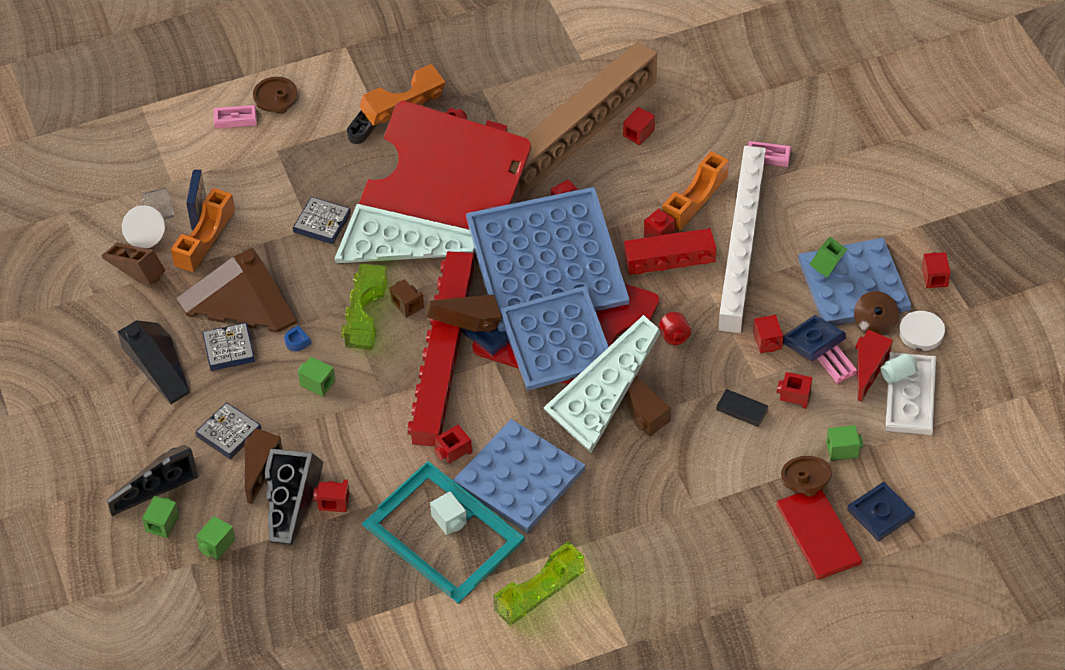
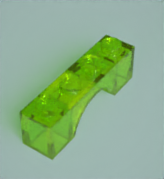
[341,264,388,350]
[493,541,585,626]

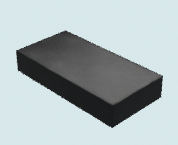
[716,389,768,427]

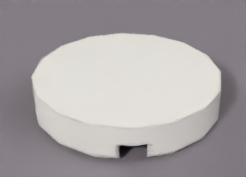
[122,205,166,249]
[899,311,945,351]

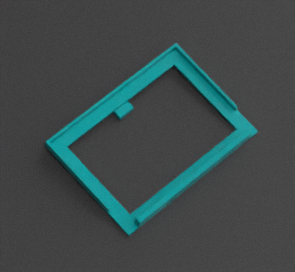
[362,461,525,604]

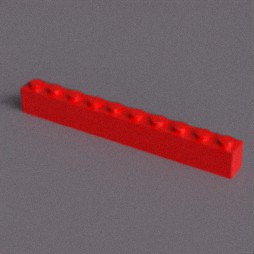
[407,251,474,447]

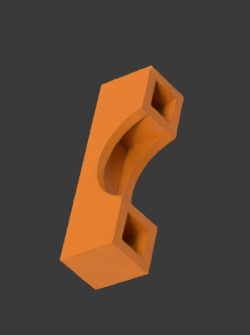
[360,64,446,126]
[662,151,729,231]
[171,188,235,273]

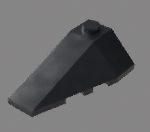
[117,320,190,405]
[107,445,198,516]
[265,449,324,545]

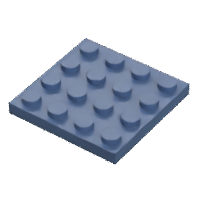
[798,238,911,325]
[499,286,609,391]
[453,419,585,533]

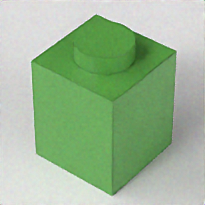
[809,236,848,278]
[298,357,335,397]
[826,425,863,461]
[142,496,179,538]
[196,516,235,560]

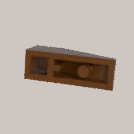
[101,242,166,284]
[425,295,501,332]
[625,376,671,436]
[244,428,283,504]

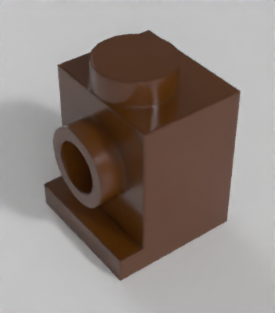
[389,279,424,318]

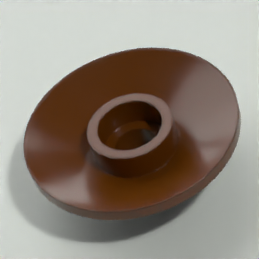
[854,291,899,335]

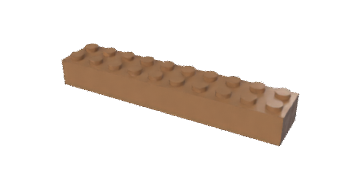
[510,41,657,202]

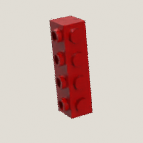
[624,228,716,275]

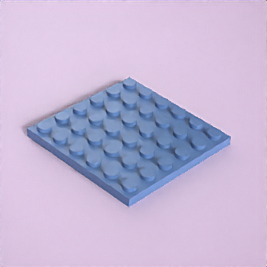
[466,187,629,332]

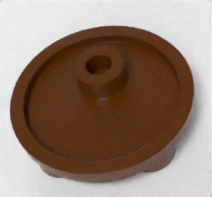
[253,76,297,114]
[781,456,832,496]

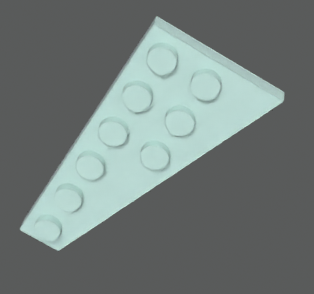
[334,204,475,263]
[544,315,661,453]

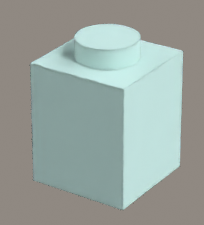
[430,492,467,535]

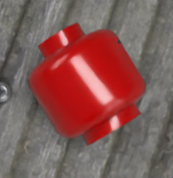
[659,312,691,345]

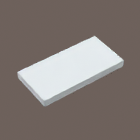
[885,352,936,435]

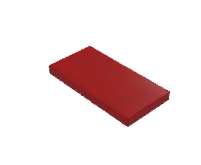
[776,489,862,580]

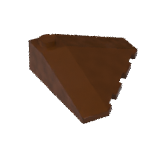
[176,248,297,333]

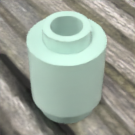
[881,353,917,383]

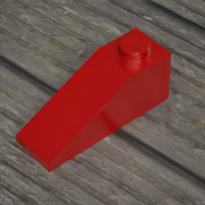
[855,330,893,402]

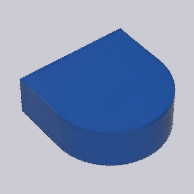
[284,325,312,351]

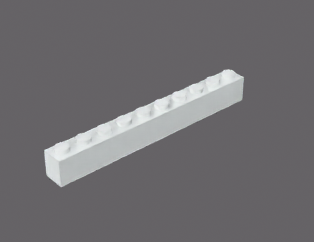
[719,146,766,333]

